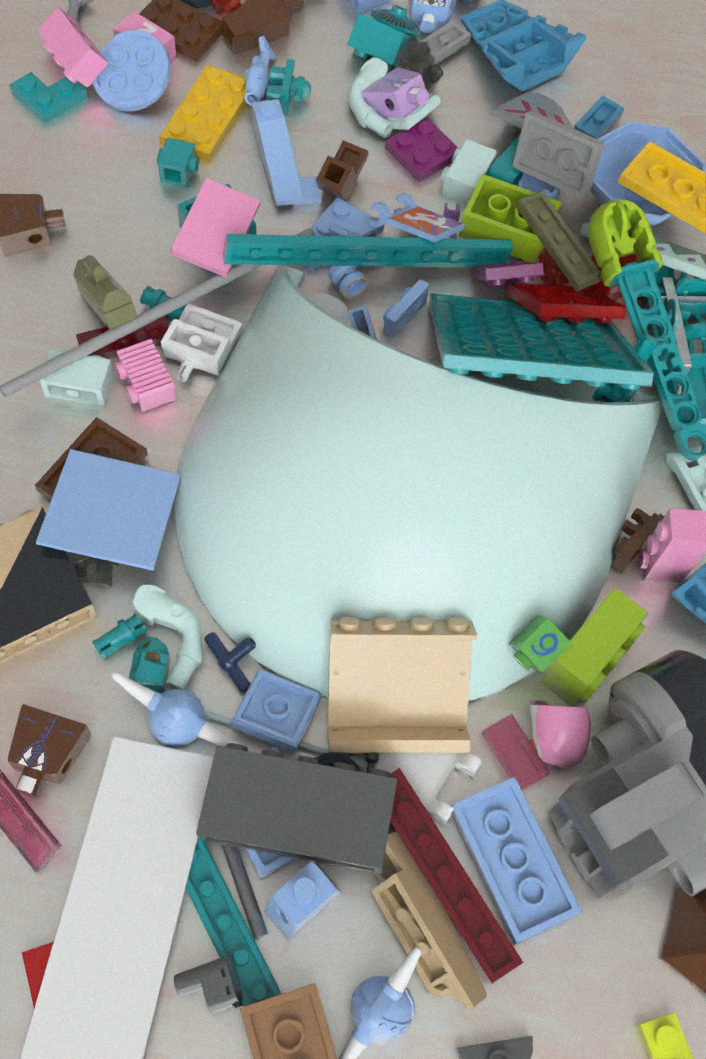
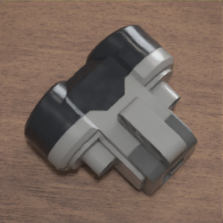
[548,650,706,898]

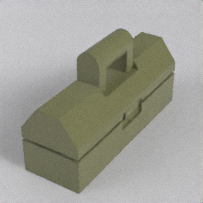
[73,255,138,329]

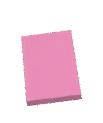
[171,178,261,278]

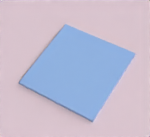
[36,449,181,570]

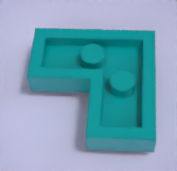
[9,72,88,123]

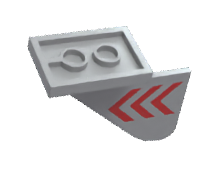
[491,92,605,200]

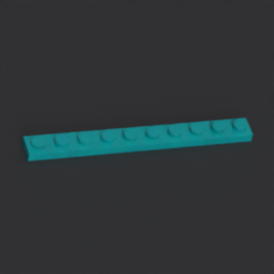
[223,234,513,268]

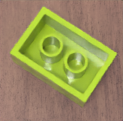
[458,174,562,262]
[541,587,648,707]

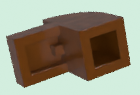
[316,140,369,200]

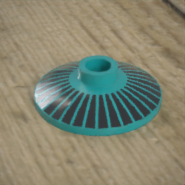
[371,5,420,34]

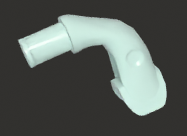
[347,57,393,138]
[132,585,203,690]

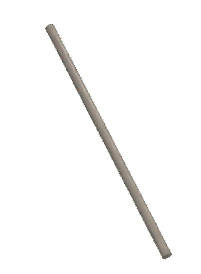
[0,228,315,398]

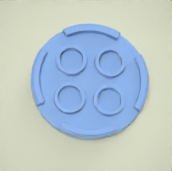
[93,30,171,112]

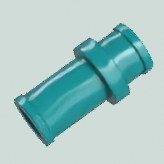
[140,285,187,320]
[92,613,147,660]

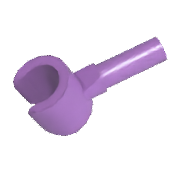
[443,203,461,239]

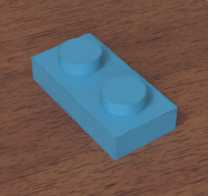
[574,95,625,139]

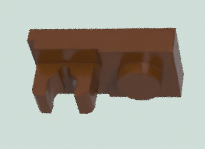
[611,508,664,574]

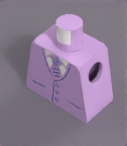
[362,67,429,117]

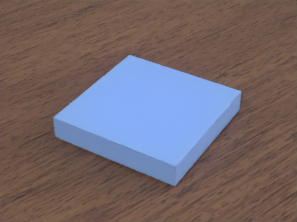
[230,669,322,754]

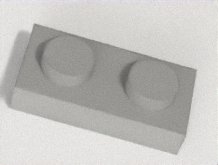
[416,20,471,66]

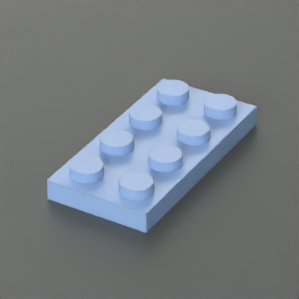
[451,777,582,945]

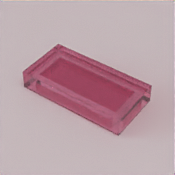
[481,714,550,791]

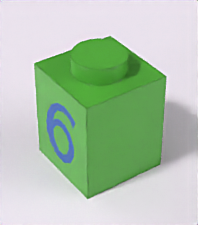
[509,615,572,673]

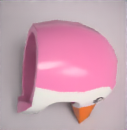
[527,700,591,769]

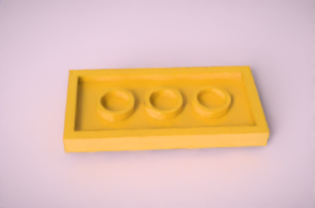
[159,64,246,162]
[618,141,706,234]

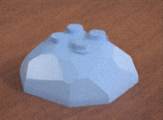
[590,122,706,225]

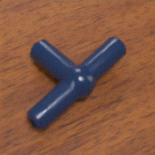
[204,632,256,693]

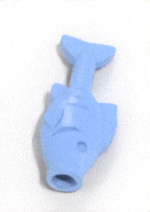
[244,36,276,105]

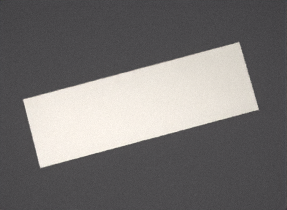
[20,737,214,1059]

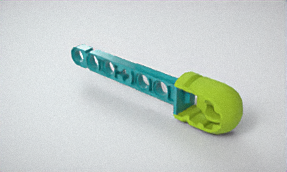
[588,199,706,460]

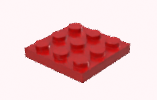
[506,283,626,323]

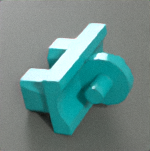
[266,59,311,115]

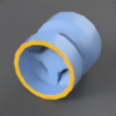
[328,266,368,299]

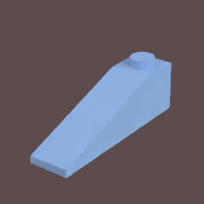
[252,99,304,206]

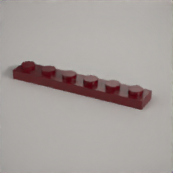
[391,768,524,984]

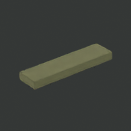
[516,191,602,291]

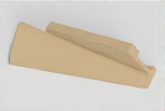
[370,831,487,1009]

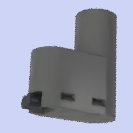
[174,955,243,1014]

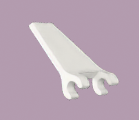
[363,753,482,826]

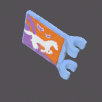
[368,193,465,242]

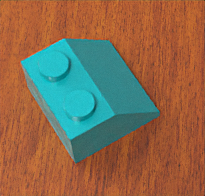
[347,13,419,70]

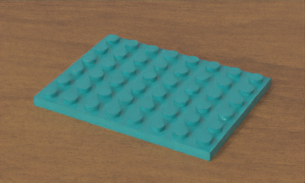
[429,293,654,390]

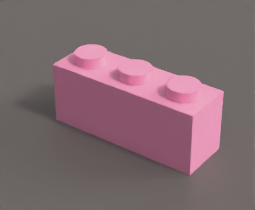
[38,6,108,88]
[638,508,706,583]

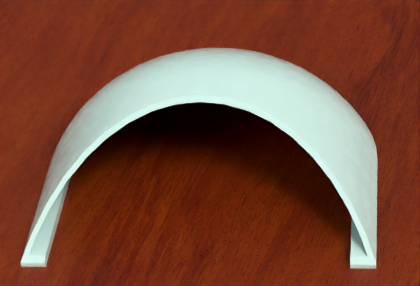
[174,265,663,701]

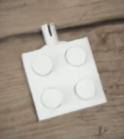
[161,303,243,382]

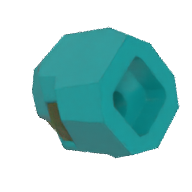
[129,637,170,693]

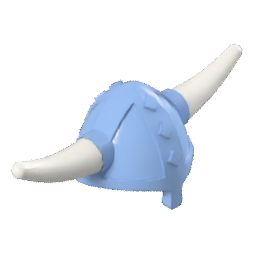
[112,672,242,748]
[339,946,422,1059]

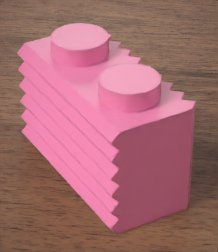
[114,339,176,412]

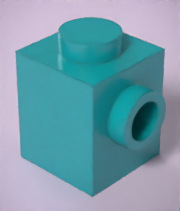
[157,138,200,188]

